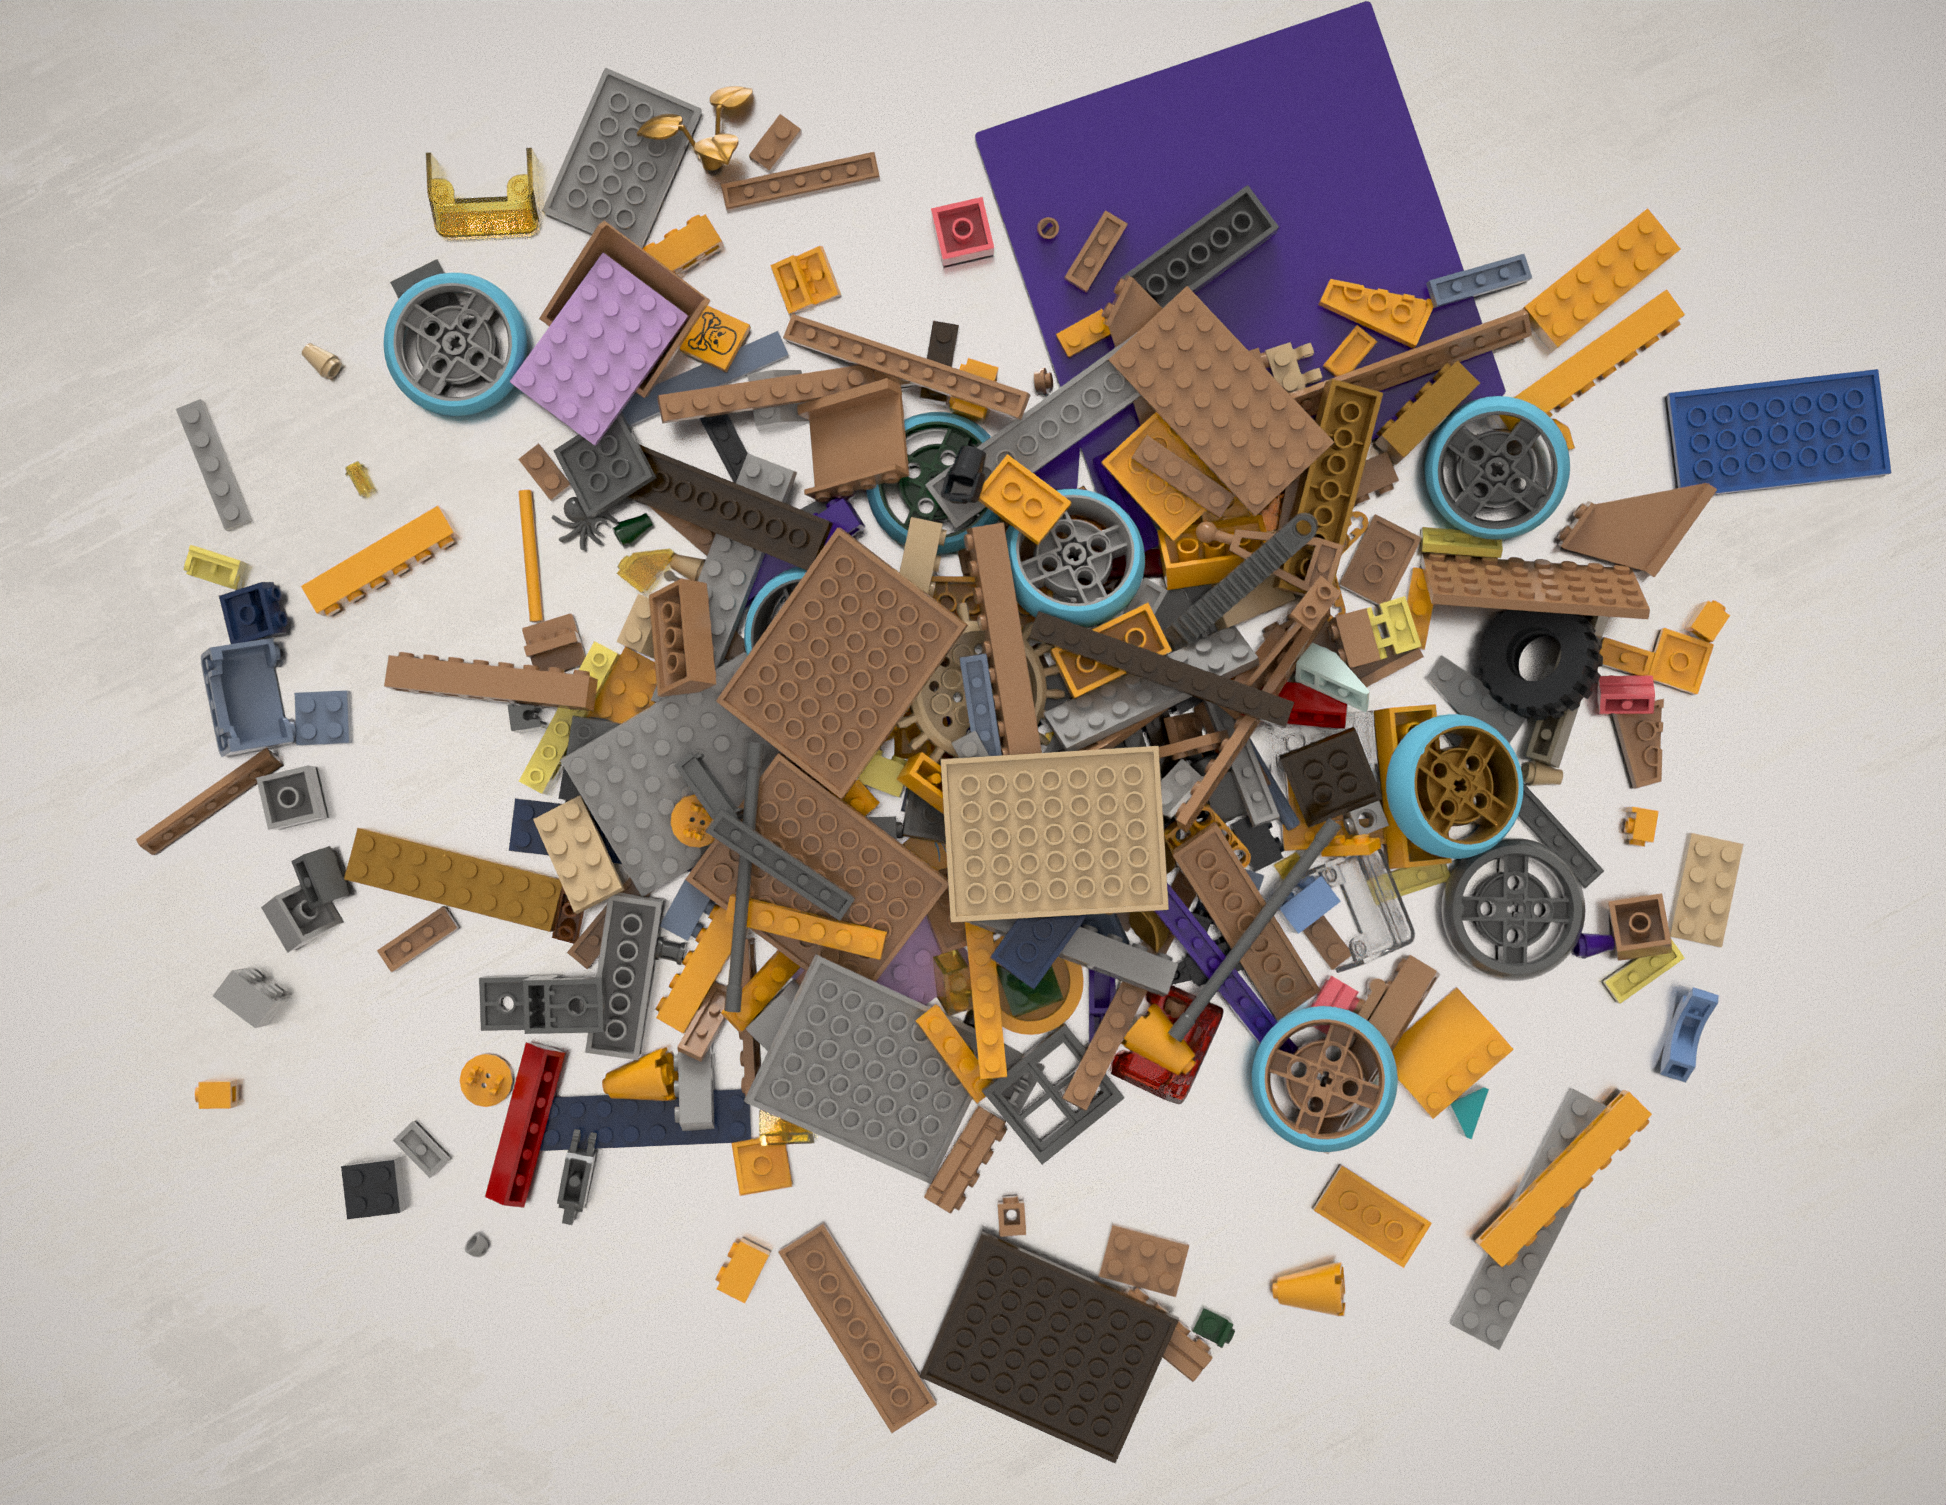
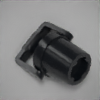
[941,446,986,504]

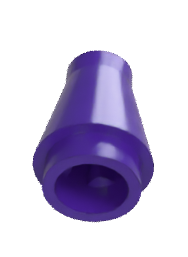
[1573,933,1614,959]

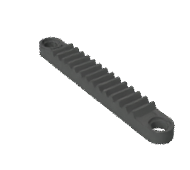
[1162,513,1318,656]

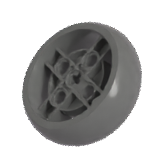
[1441,838,1586,981]

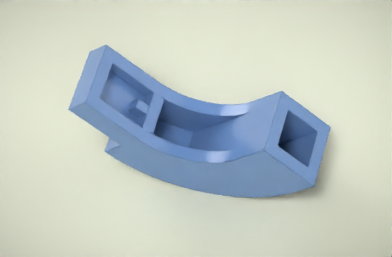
[1660,987,1719,1083]

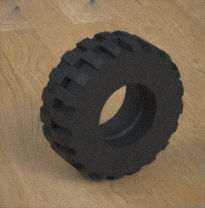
[1477,609,1603,720]

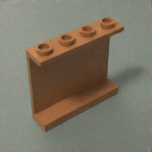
[797,378,909,502]

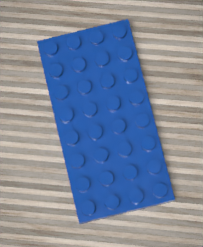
[1667,369,1891,495]

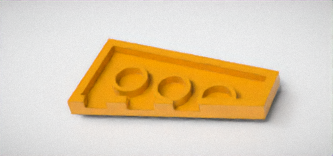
[1318,279,1433,349]

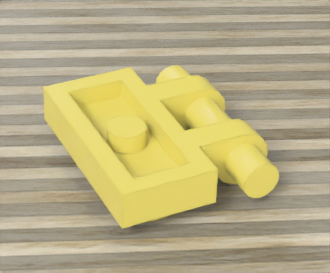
[1367,596,1421,660]

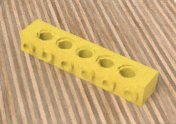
[518,641,620,795]

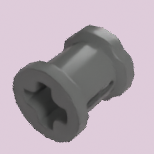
[655,937,686,965]

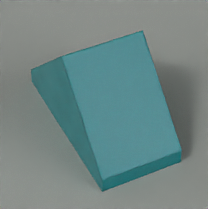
[1448,1085,1489,1139]

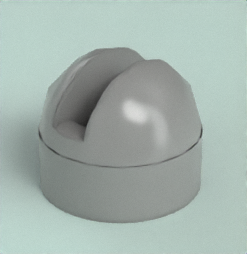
[465,1234,488,1257]

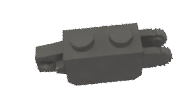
[557,1129,597,1225]

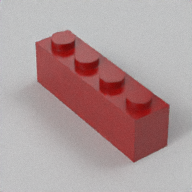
[1240,682,1348,729]

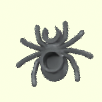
[552,497,618,550]

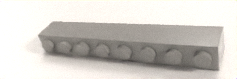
[965,918,1178,997]

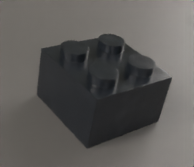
[341,1157,406,1220]

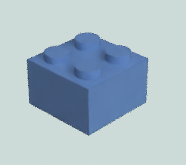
[1277,875,1341,934]

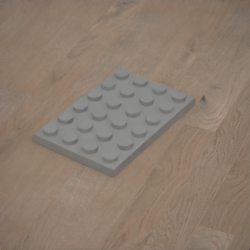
[542,68,702,248]

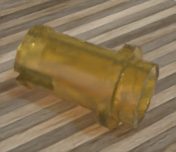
[345,461,375,497]

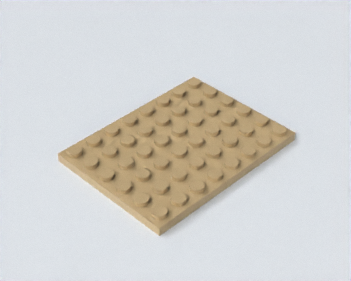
[941,746,1169,922]

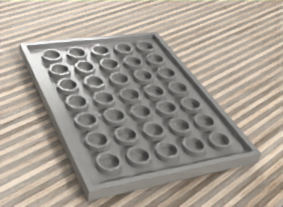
[560,652,805,897]
[744,954,978,1184]

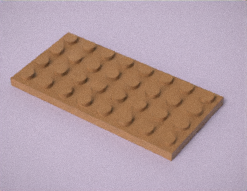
[1108,286,1334,517]
[1421,552,1650,619]

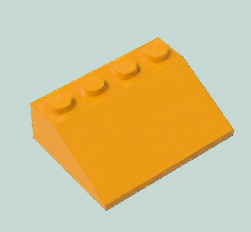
[1392,987,1514,1119]

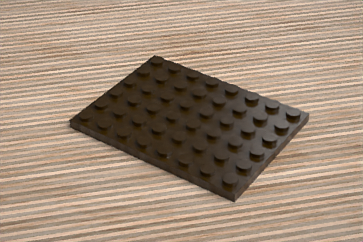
[920,1231,1179,1464]

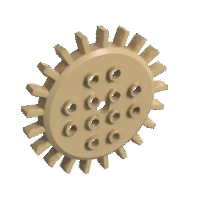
[896,603,1065,764]

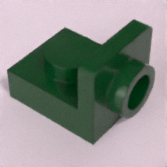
[1192,1306,1235,1348]

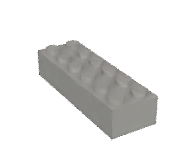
[585,893,663,1060]

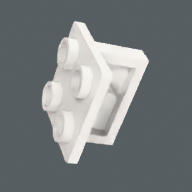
[1161,759,1204,820]

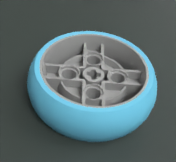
[384,273,527,416]
[1005,489,1145,628]

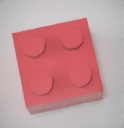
[931,197,994,266]

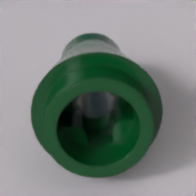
[612,513,653,547]

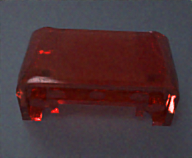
[1111,984,1224,1105]

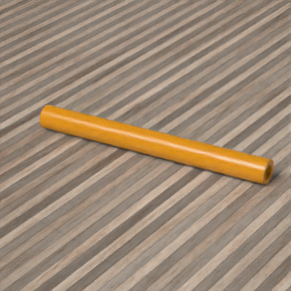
[518,490,543,622]

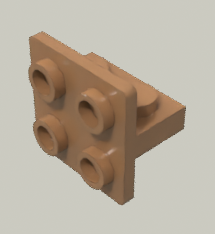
[522,614,586,671]

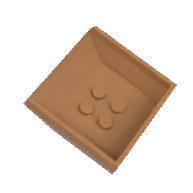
[539,221,711,398]

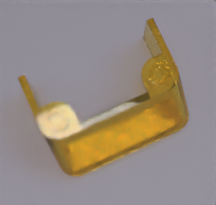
[426,148,541,240]

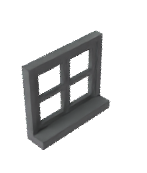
[982,1023,1125,1165]

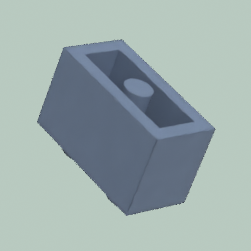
[660,880,716,941]

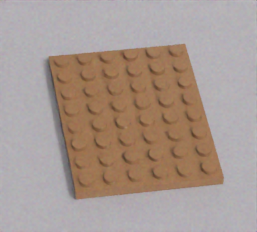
[716,527,968,799]
[685,752,949,982]

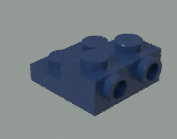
[219,582,288,644]

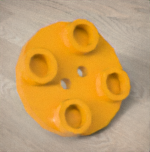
[670,794,715,847]
[459,1054,513,1107]

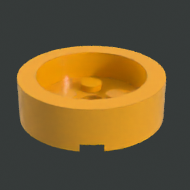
[994,935,1084,1035]

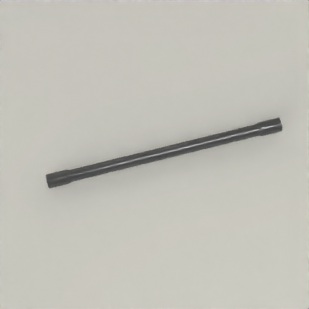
[724,742,764,1012]
[1168,818,1342,1043]

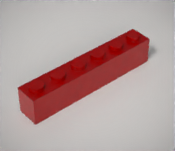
[485,1042,565,1208]

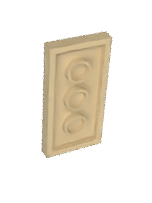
[533,795,625,914]
[1669,833,1744,948]

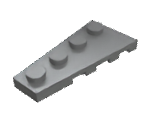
[1425,655,1526,744]

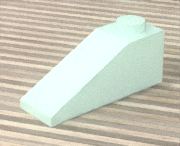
[1295,643,1370,713]

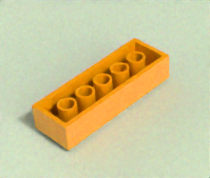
[1521,208,1681,353]
[1374,704,1452,869]

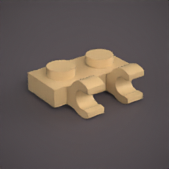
[1265,342,1322,394]

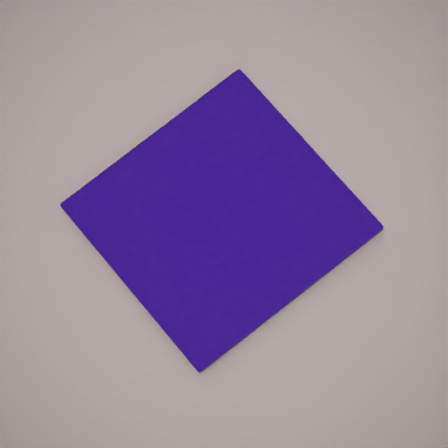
[975,1,1506,500]

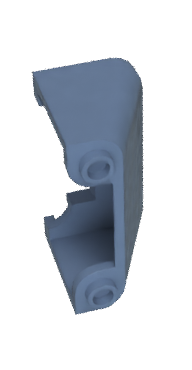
[201,638,296,757]

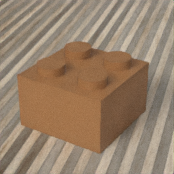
[1327,608,1381,670]
[1608,893,1672,961]

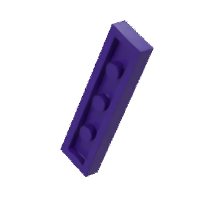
[1092,448,1159,552]

